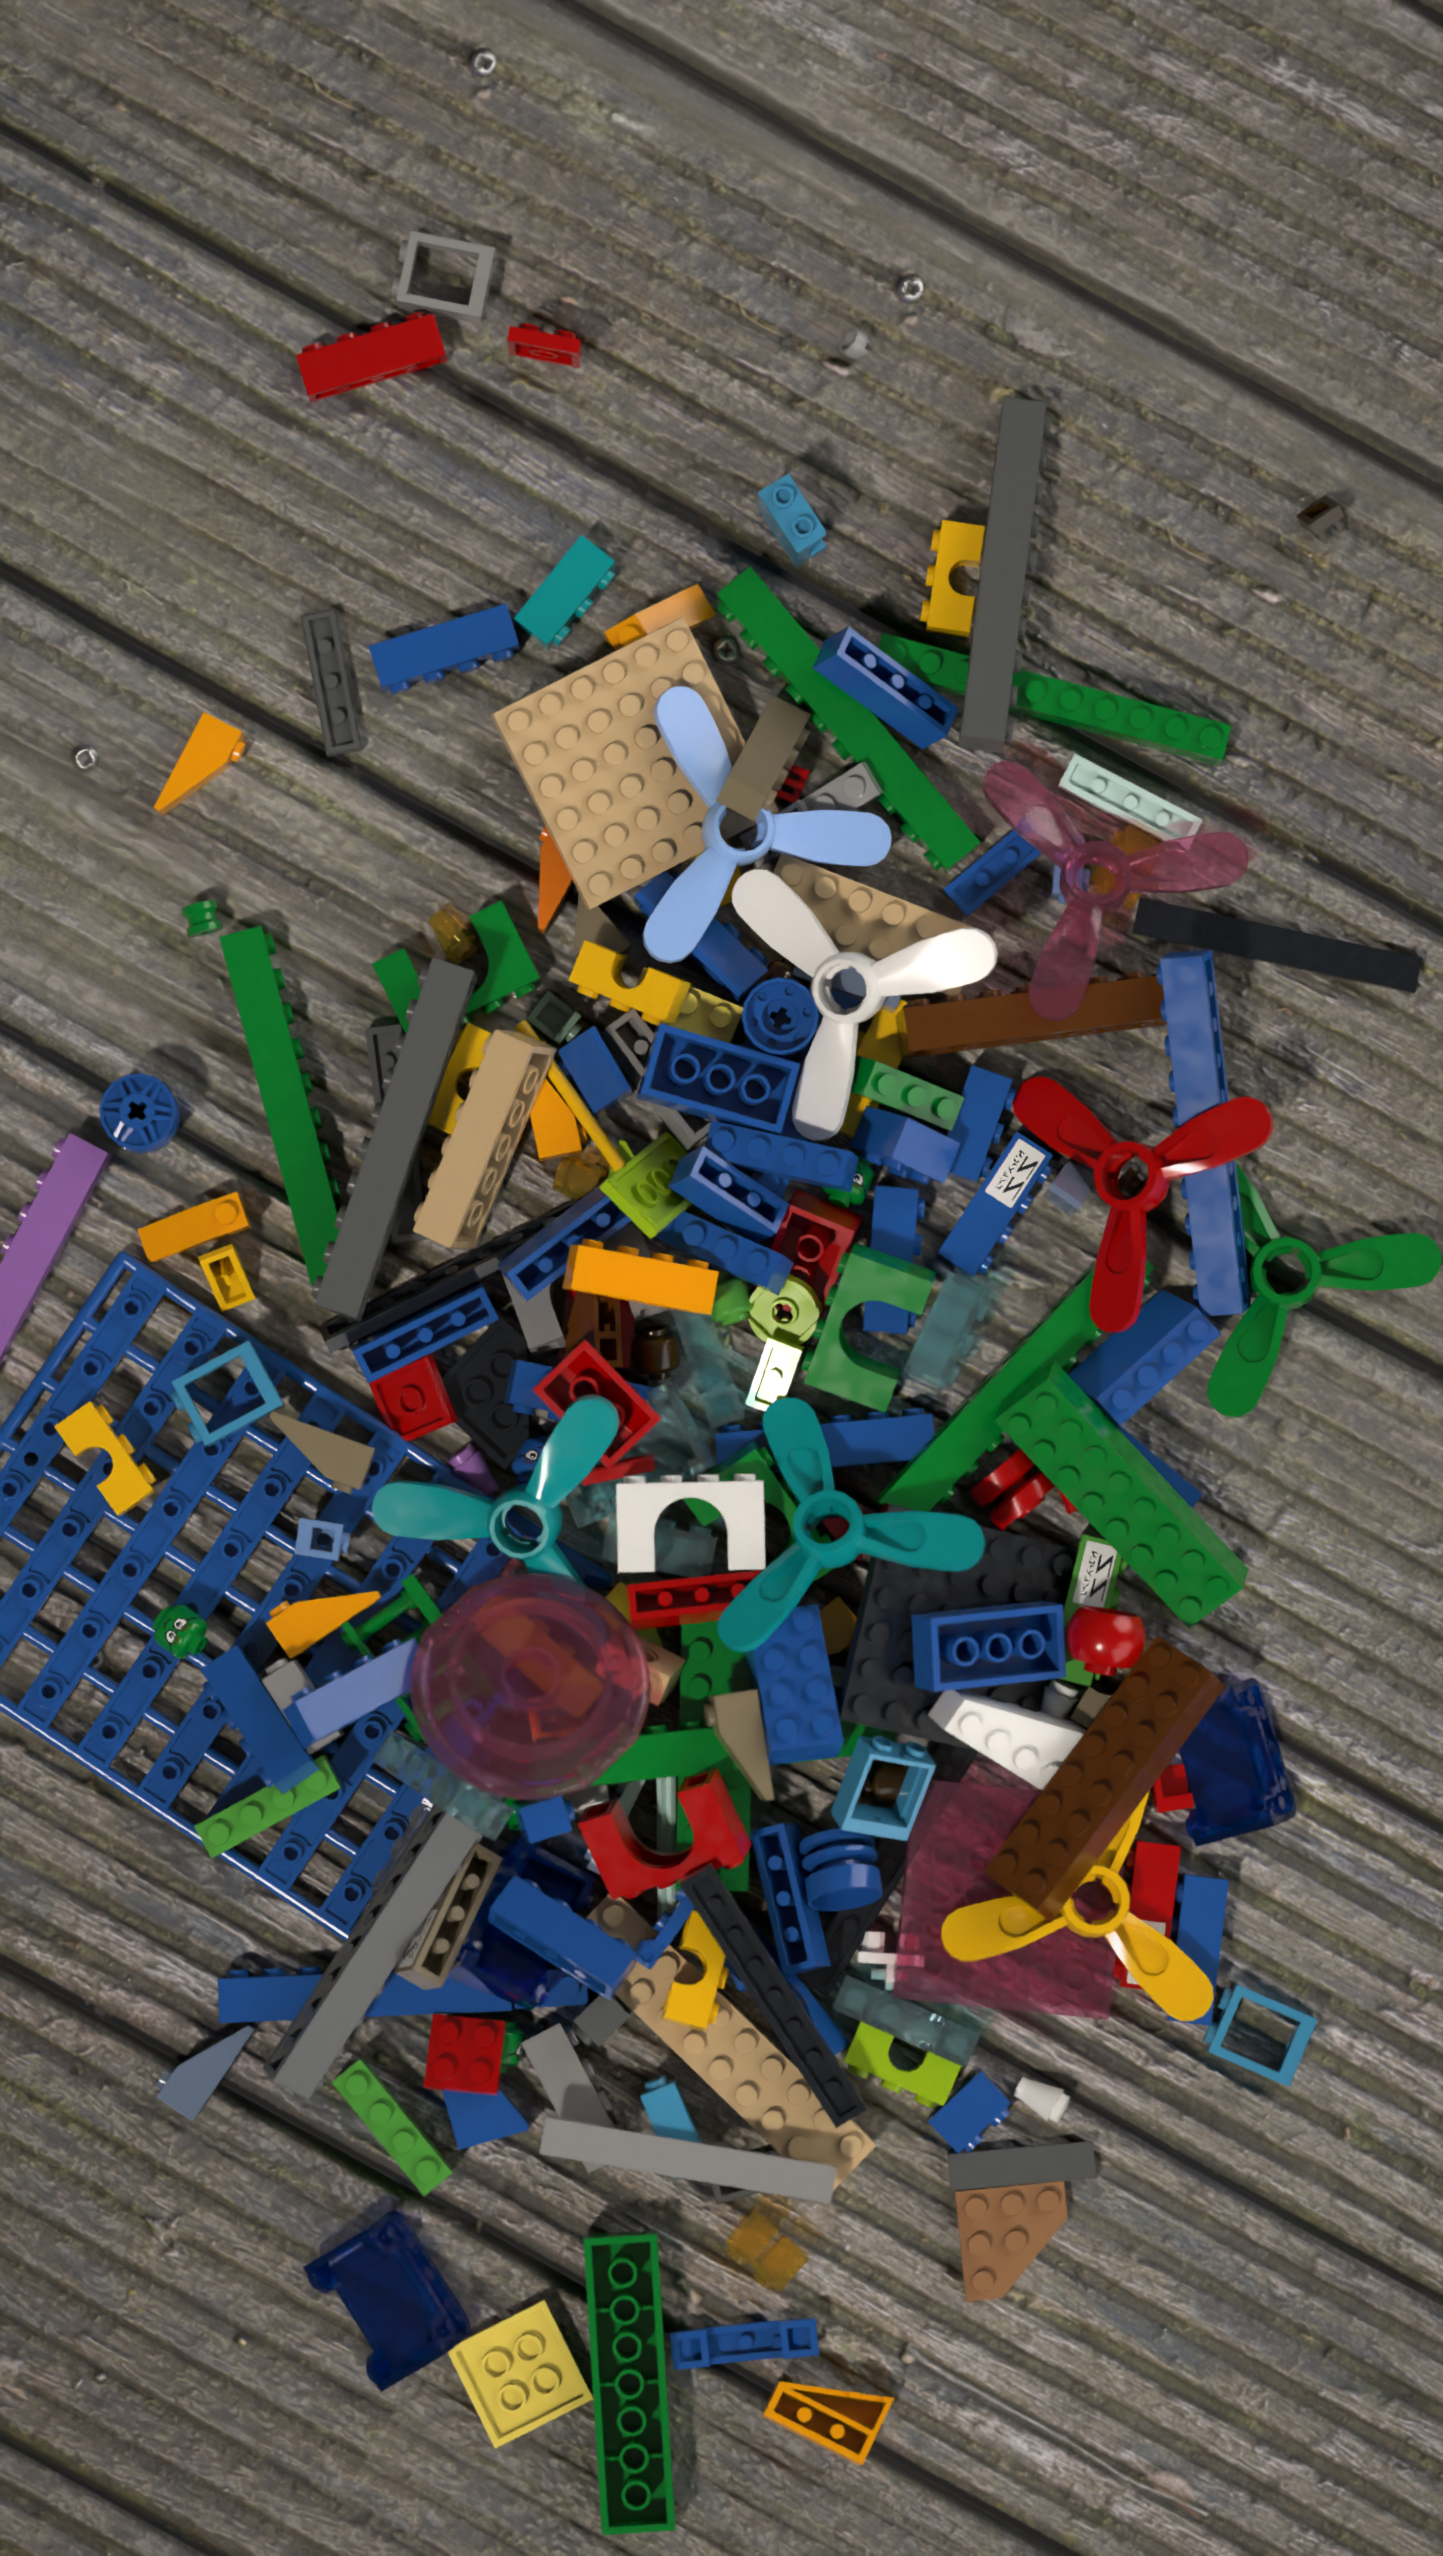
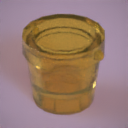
[553,1156,608,1202]

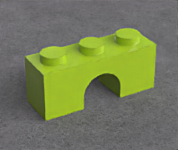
[843,2019,961,2109]

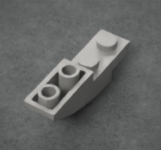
[739,762,883,868]

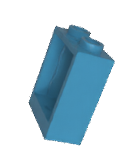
[170,1340,285,1447]
[830,1736,936,1841]
[1203,1983,1318,2087]
[640,2074,702,2178]

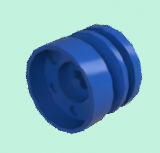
[742,978,819,1058]
[99,1073,181,1154]
[799,1828,883,1911]

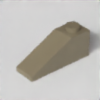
[269,1411,376,1494]
[704,1689,774,1800]

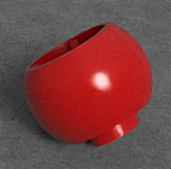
[1066,1606,1146,1676]

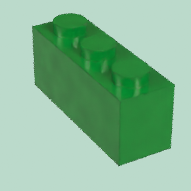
[851,1055,965,1131]

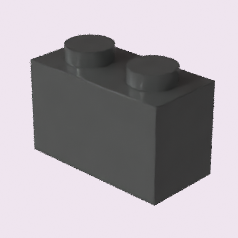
[573,1994,631,2047]

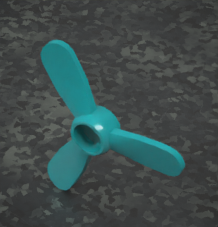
[372,1395,620,1663]
[717,1398,985,1652]

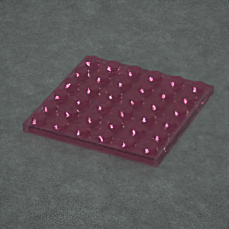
[891,1780,1125,2020]

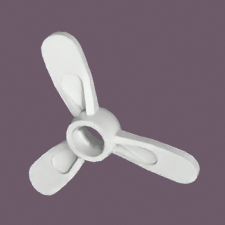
[732,869,997,1140]

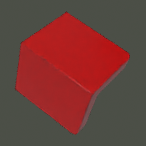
[1151,1764,1194,1813]

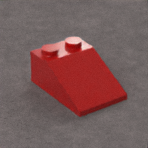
[755,1189,863,1317]

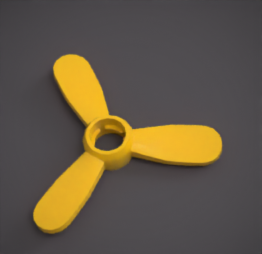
[941,1790,1214,2021]

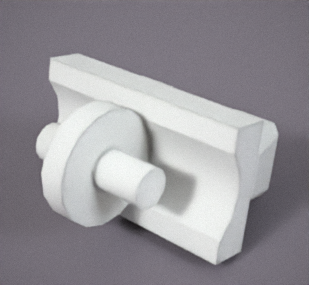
[857,1931,924,1991]

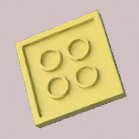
[446,2299,593,2449]

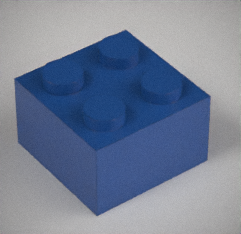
[850,1106,961,1185]

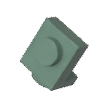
[526,991,583,1047]

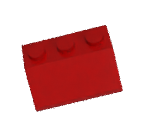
[532,1339,662,1469]

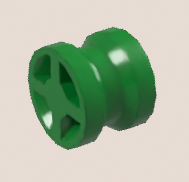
[181,900,223,938]

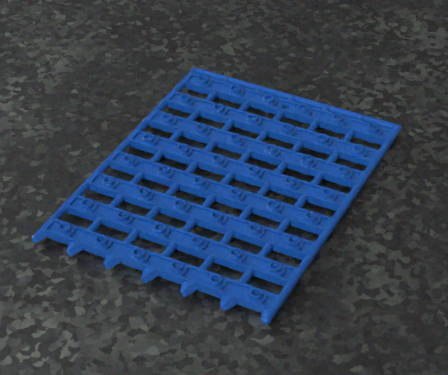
[0,1251,612,1941]

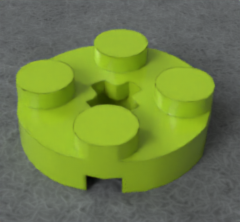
[749,1274,823,1345]

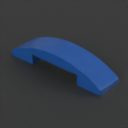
[670,2318,819,2370]

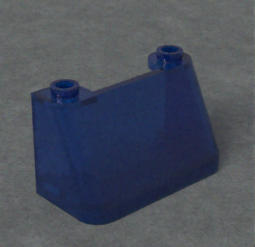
[1179,1678,1296,1847]
[447,1837,596,2010]
[303,2210,471,2392]

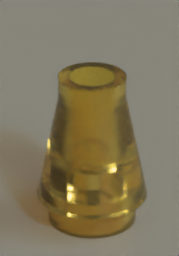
[428,909,478,964]

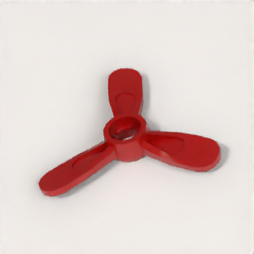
[1013,1076,1274,1333]

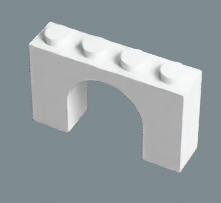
[616,1474,765,1573]

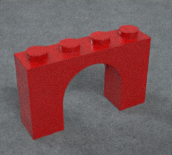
[577,1768,751,1900]

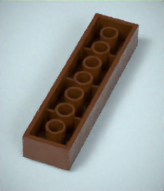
[895,971,1167,1059]
[983,1635,1225,1923]

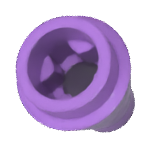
[448,1443,499,1496]

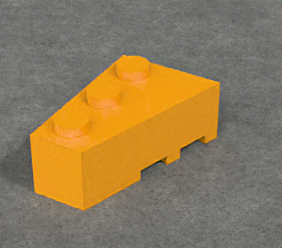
[760,2381,894,2466]

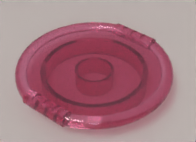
[410,1573,650,1800]

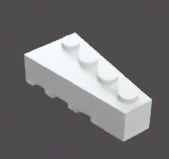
[928,1689,1086,1791]

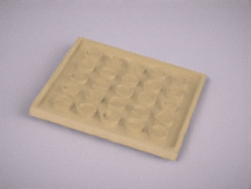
[490,617,779,910]

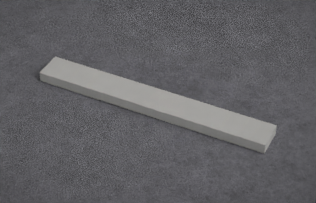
[539,2116,837,2204]

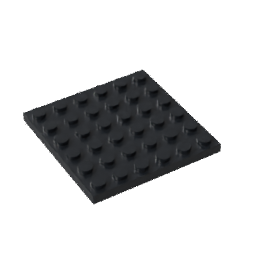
[837,1503,1078,1751]

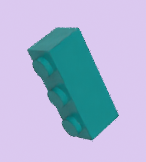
[514,534,617,651]

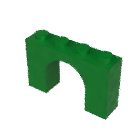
[372,900,541,1034]
[801,1243,937,1413]
[684,1441,834,1583]

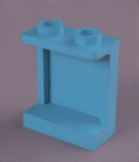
[757,474,826,568]

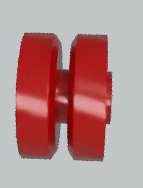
[968,1449,1055,1531]

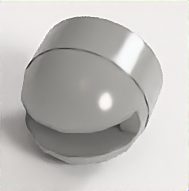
[839,327,871,359]

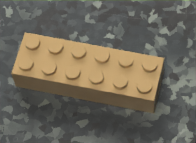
[773,853,974,998]
[413,1029,557,1249]

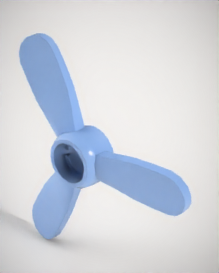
[642,686,892,963]

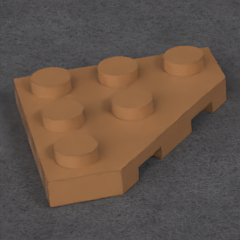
[955,2181,1068,2302]

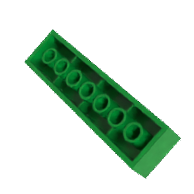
[994,1361,1249,1628]
[675,1621,752,1891]
[584,2230,676,2535]

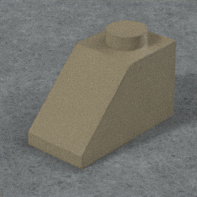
[574,894,631,960]

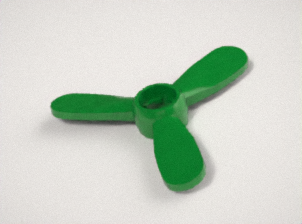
[1183,1161,1442,1418]

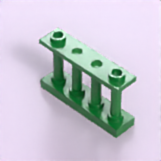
[340,1574,499,1744]

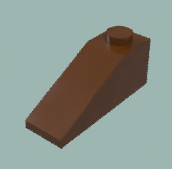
[565,1291,623,1368]

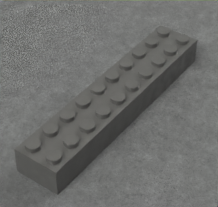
[311,957,477,1322]

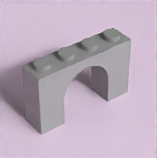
[502,1222,669,1358]

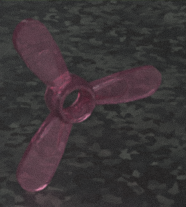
[983,761,1249,1021]

